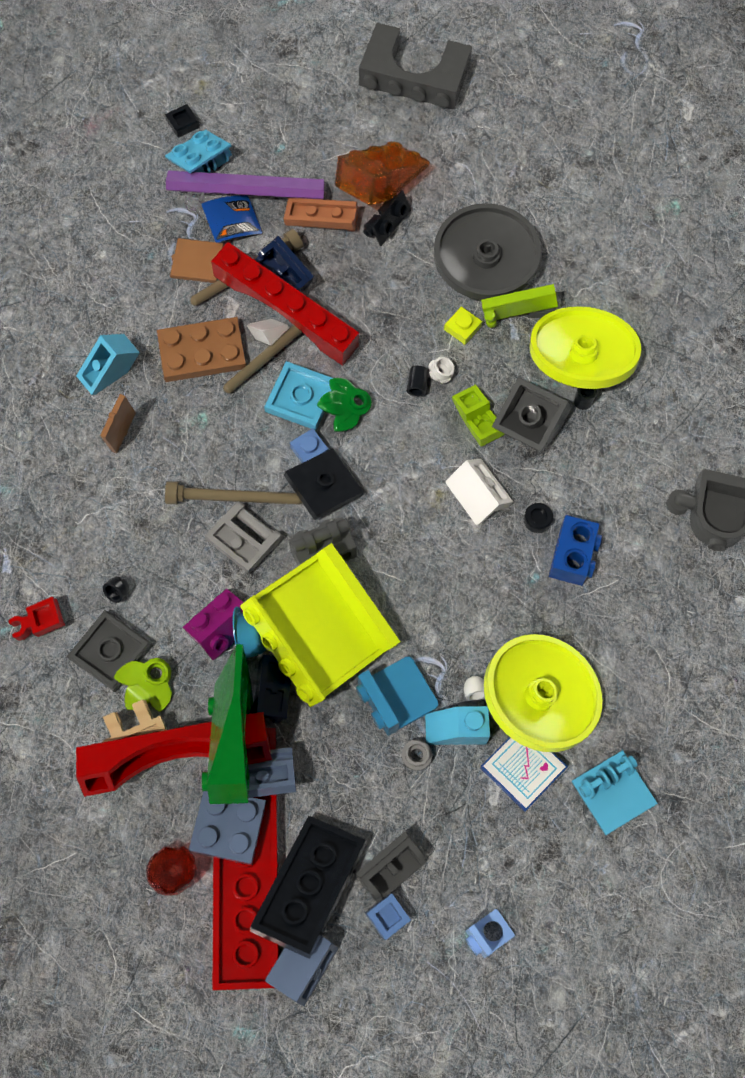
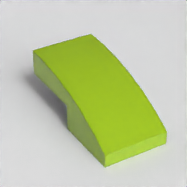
[452,384,505,447]

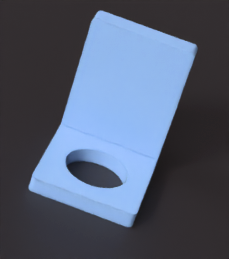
[465,909,515,958]

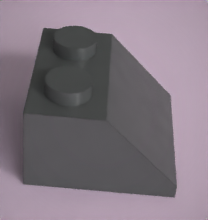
[492,377,571,453]

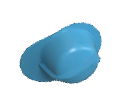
[233,606,267,658]

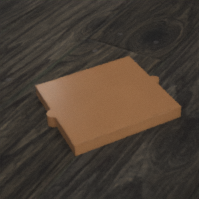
[170,238,224,283]
[100,394,136,453]

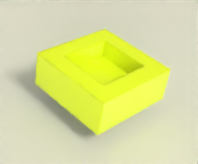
[444,306,482,345]

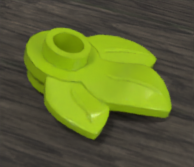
[114,658,172,712]

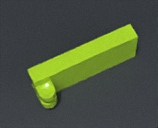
[481,284,558,328]

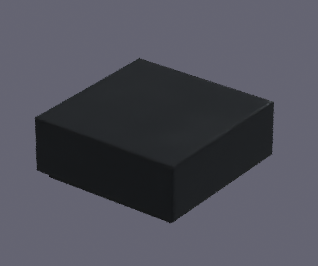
[165,104,200,138]

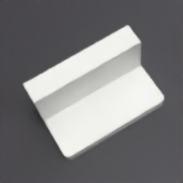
[446,459,513,525]

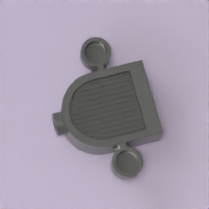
[666,469,745,551]

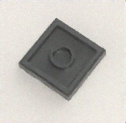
[67,610,153,692]

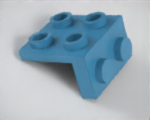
[356,657,438,736]

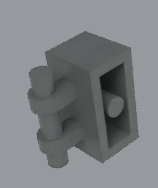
[289,517,357,566]

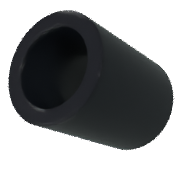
[406,365,429,397]
[574,388,597,410]

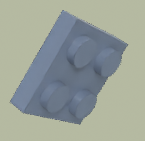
[189,791,267,865]

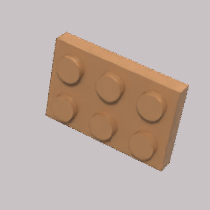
[157,317,246,382]

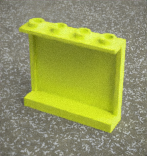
[240,543,401,707]

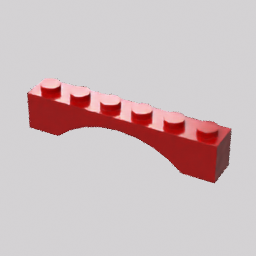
[211,242,359,366]
[76,712,272,797]

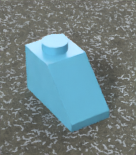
[76,334,140,395]
[425,706,490,745]

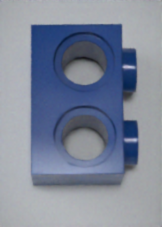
[548,515,602,586]

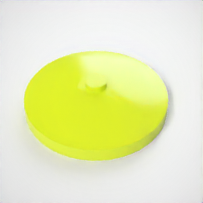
[529,307,641,389]
[484,634,603,752]

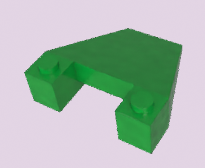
[202,644,254,804]

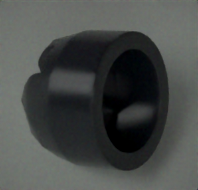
[103,576,129,603]

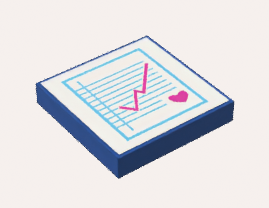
[480,737,568,812]

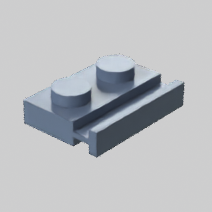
[248,747,296,798]

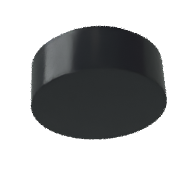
[523,503,553,533]

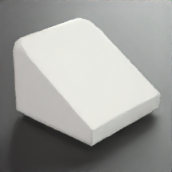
[247,319,289,345]

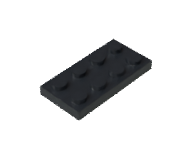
[250,816,366,959]

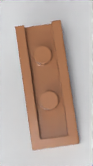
[283,198,358,231]

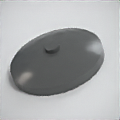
[434,203,541,300]

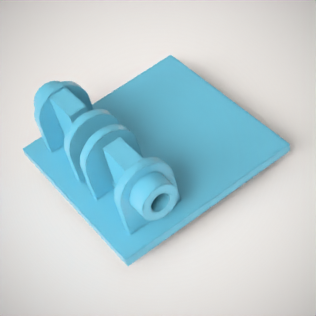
[165,129,232,173]
[571,750,658,835]

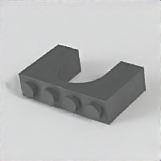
[359,23,472,109]

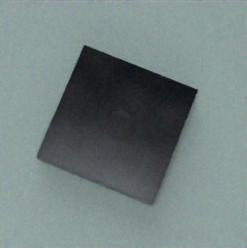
[284,448,363,520]

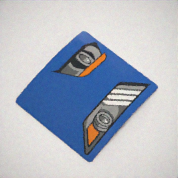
[201,195,262,243]

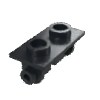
[363,190,411,246]

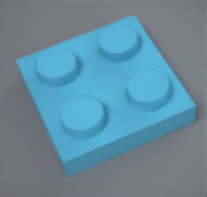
[264,361,333,430]

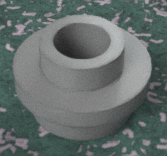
[402,739,432,771]

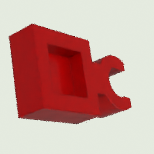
[8,596,65,641]

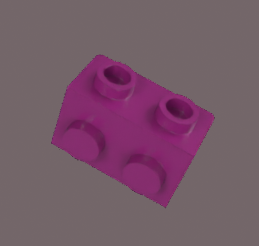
[182,589,244,660]

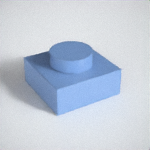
[290,428,329,463]
[365,893,411,940]

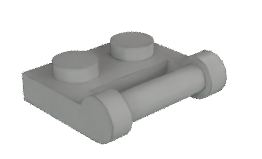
[205,501,283,574]

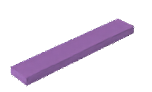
[166,170,324,199]

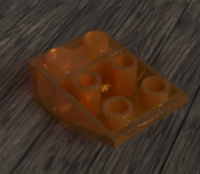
[335,141,430,206]

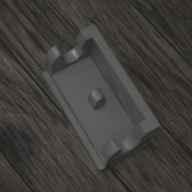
[356,832,427,903]

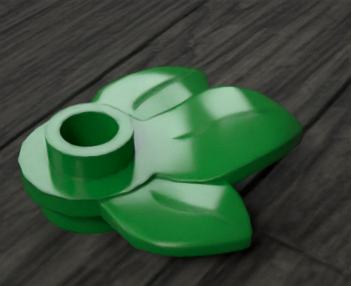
[317,378,372,432]

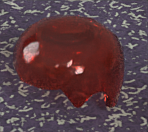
[146,846,197,896]

